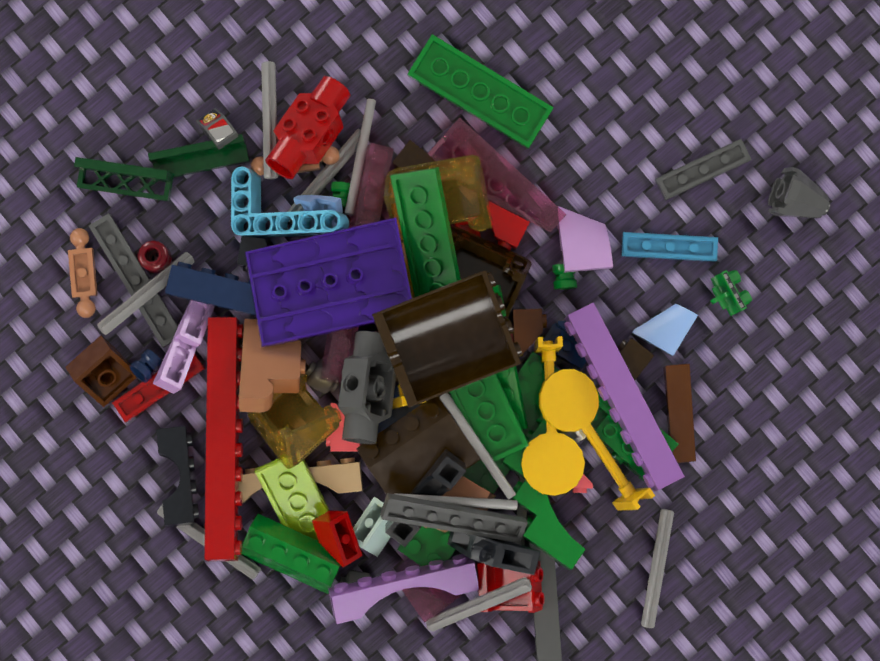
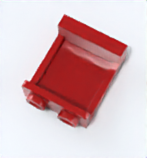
[477,561,545,613]

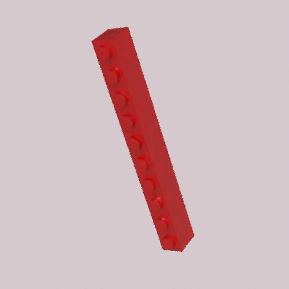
[204,317,244,562]

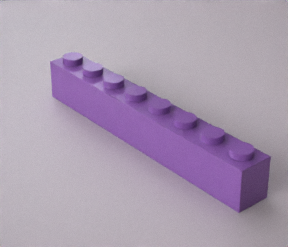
[564,302,685,491]

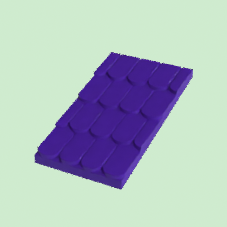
[245,217,412,347]

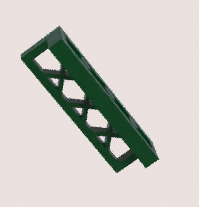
[148,134,250,178]
[74,157,174,202]

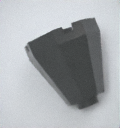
[768,167,830,218]

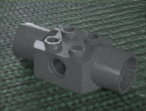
[338,331,396,444]

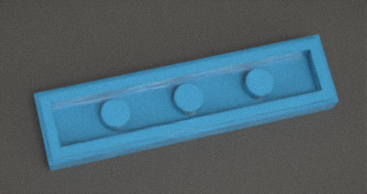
[621,232,718,262]

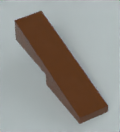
[663,364,696,463]

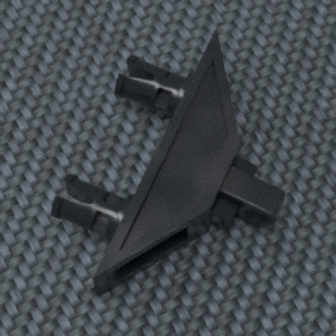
[447,531,540,575]

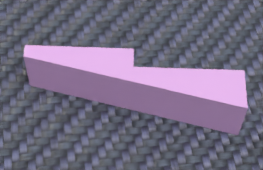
[153,300,215,394]

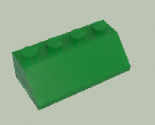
[241,514,341,594]

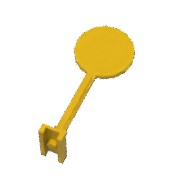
[521,336,585,496]
[539,369,655,511]

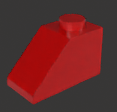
[485,200,530,250]
[312,510,363,567]

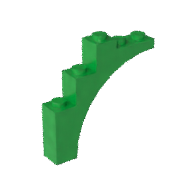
[502,414,586,570]

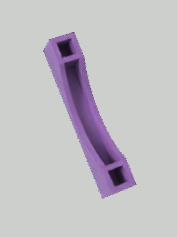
[328,554,479,624]

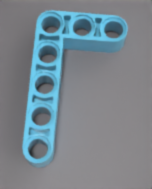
[231,166,349,238]

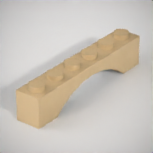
[238,458,363,504]

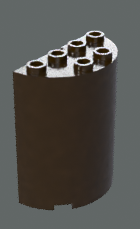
[372,270,523,407]

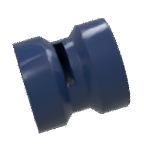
[129,349,162,383]

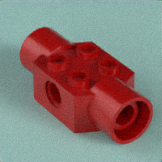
[265,76,351,179]

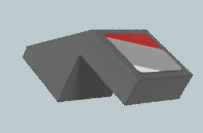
[196,108,239,149]

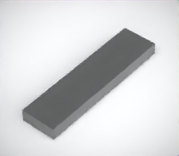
[655,139,752,201]

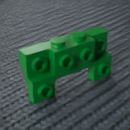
[591,389,678,481]

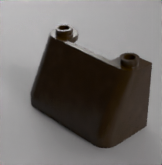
[450,225,532,318]

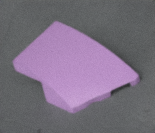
[556,206,613,273]

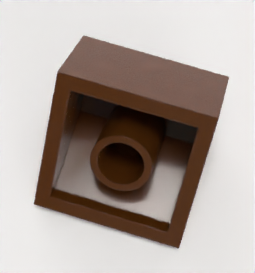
[65,335,137,407]

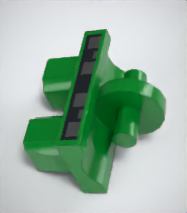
[710,270,752,316]

